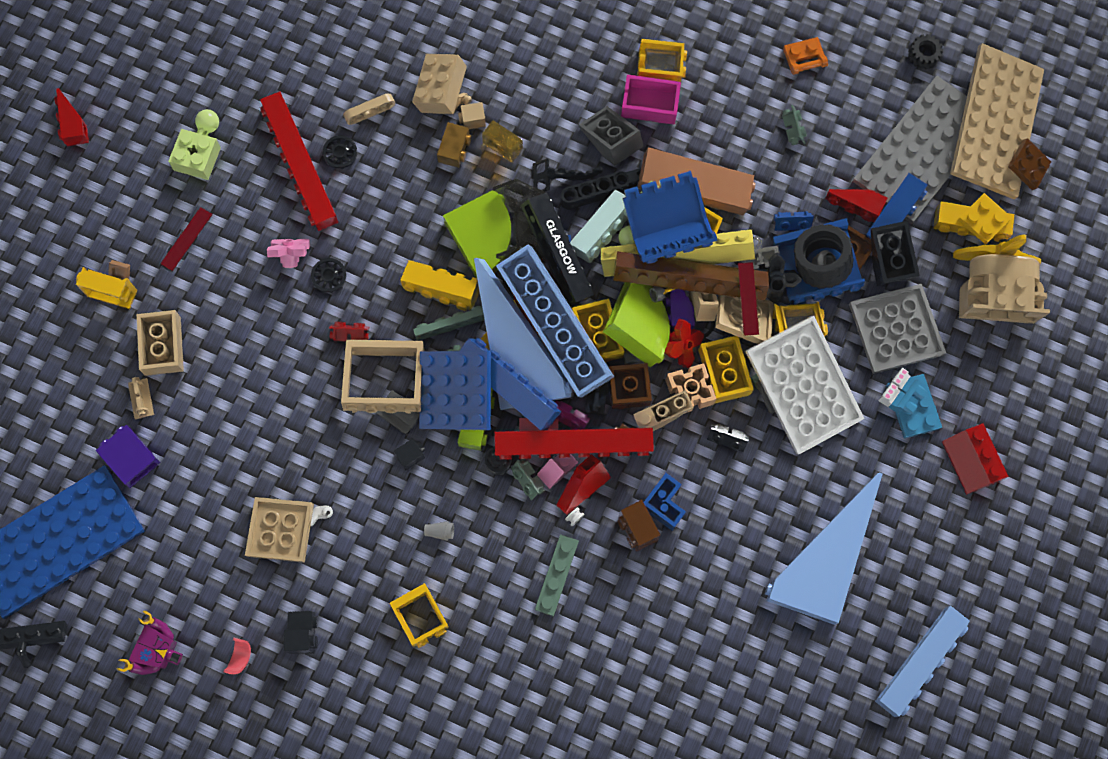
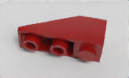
[54,88,89,146]
[825,189,888,222]
[556,454,611,515]

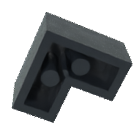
[284,611,318,654]

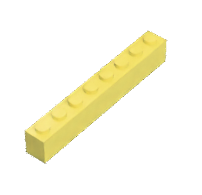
[601,230,755,277]

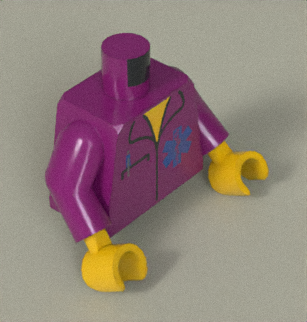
[116,611,183,675]

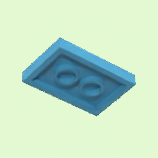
[886,374,943,439]

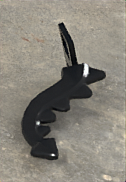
[533,158,603,195]

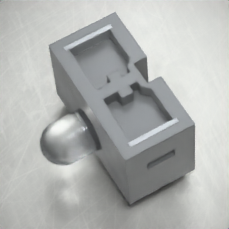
[739,236,779,269]

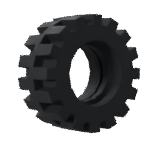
[908,34,943,70]

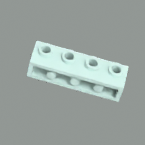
[570,190,628,263]

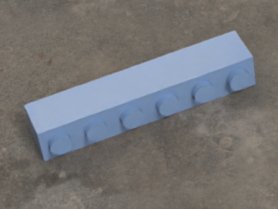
[875,606,970,717]

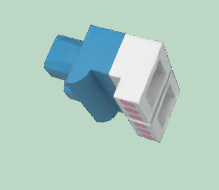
[879,368,927,415]

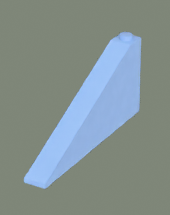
[474,258,573,410]
[765,473,882,625]

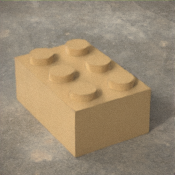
[412,54,467,114]
[136,310,184,376]

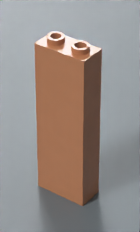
[638,147,755,215]

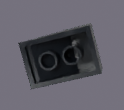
[870,221,920,286]

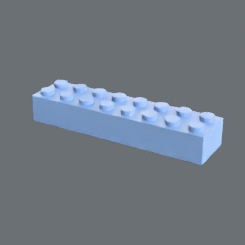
[496,244,614,398]

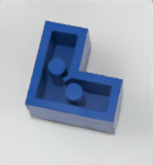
[643,473,686,531]

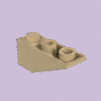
[633,390,693,431]

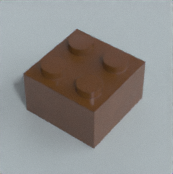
[609,363,652,409]
[617,500,660,552]

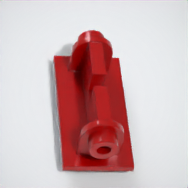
[329,322,370,341]

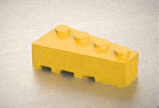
[400,260,480,311]

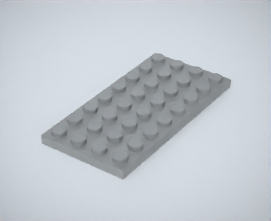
[852,76,967,224]

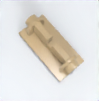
[128,377,154,419]

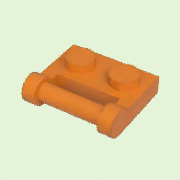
[783,37,828,75]

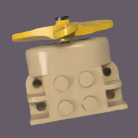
[953,235,1050,324]

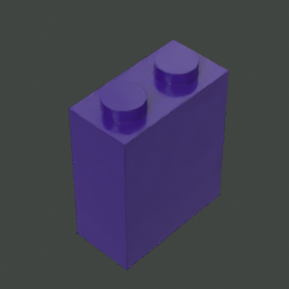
[95,425,161,488]

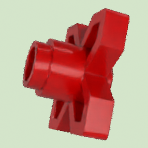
[664,319,704,368]

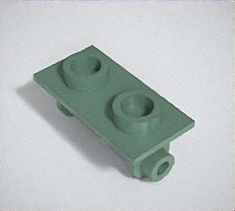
[782,105,807,145]
[511,459,545,501]

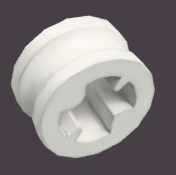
[565,507,585,526]

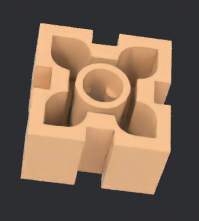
[666,363,716,412]

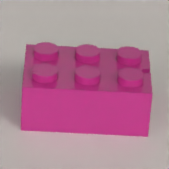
[621,75,681,125]

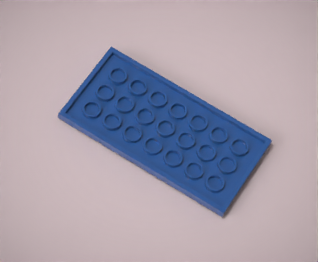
[0,465,145,619]

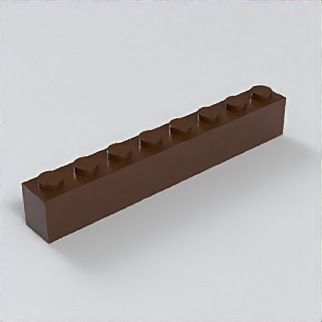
[613,251,769,301]

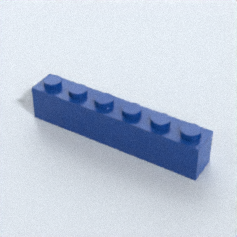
[460,338,561,430]

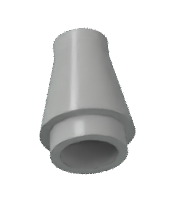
[424,521,454,541]

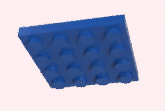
[419,351,491,430]

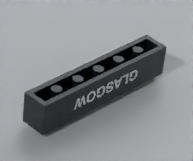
[521,193,594,307]

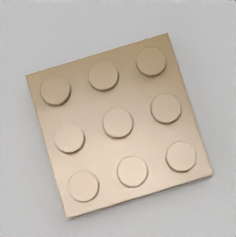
[715,295,773,344]
[245,497,314,563]

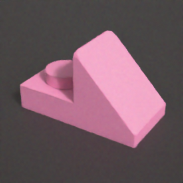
[537,454,578,489]

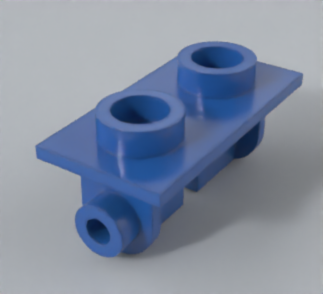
[774,211,814,231]

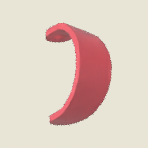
[223,638,251,674]

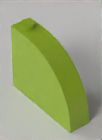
[443,189,512,278]
[603,282,670,367]

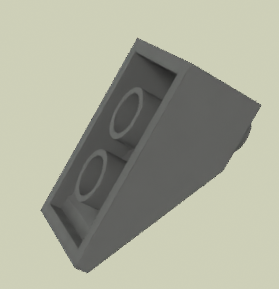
[579,106,644,166]

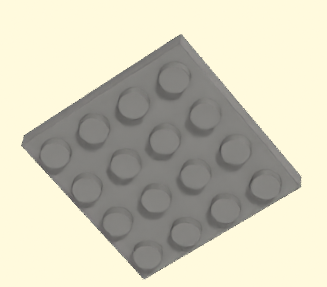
[849,284,946,374]

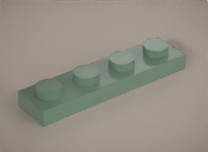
[413,306,485,341]
[535,534,579,617]

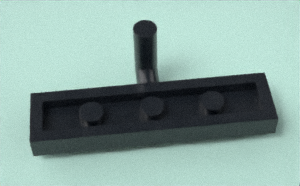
[0,621,67,668]

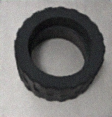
[794,224,853,289]

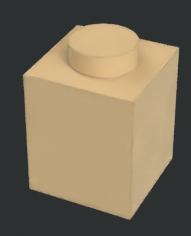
[458,102,486,129]

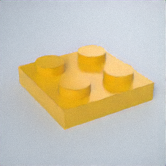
[958,193,1012,245]

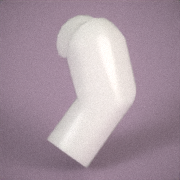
[311,506,333,527]

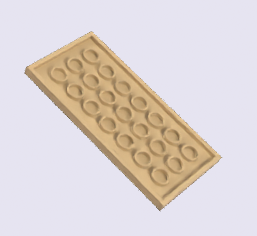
[950,43,1044,199]

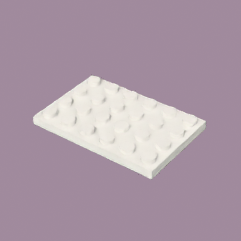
[745,316,864,455]

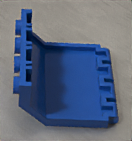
[622,171,718,264]

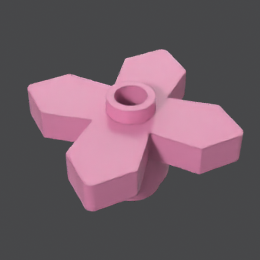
[267,239,310,268]

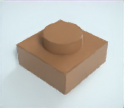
[108,260,130,280]

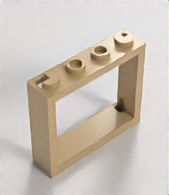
[341,340,424,414]

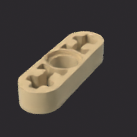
[343,93,395,125]

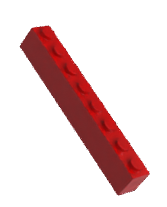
[259,91,339,231]
[495,428,654,460]

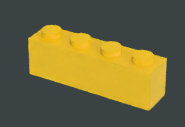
[933,201,1015,242]

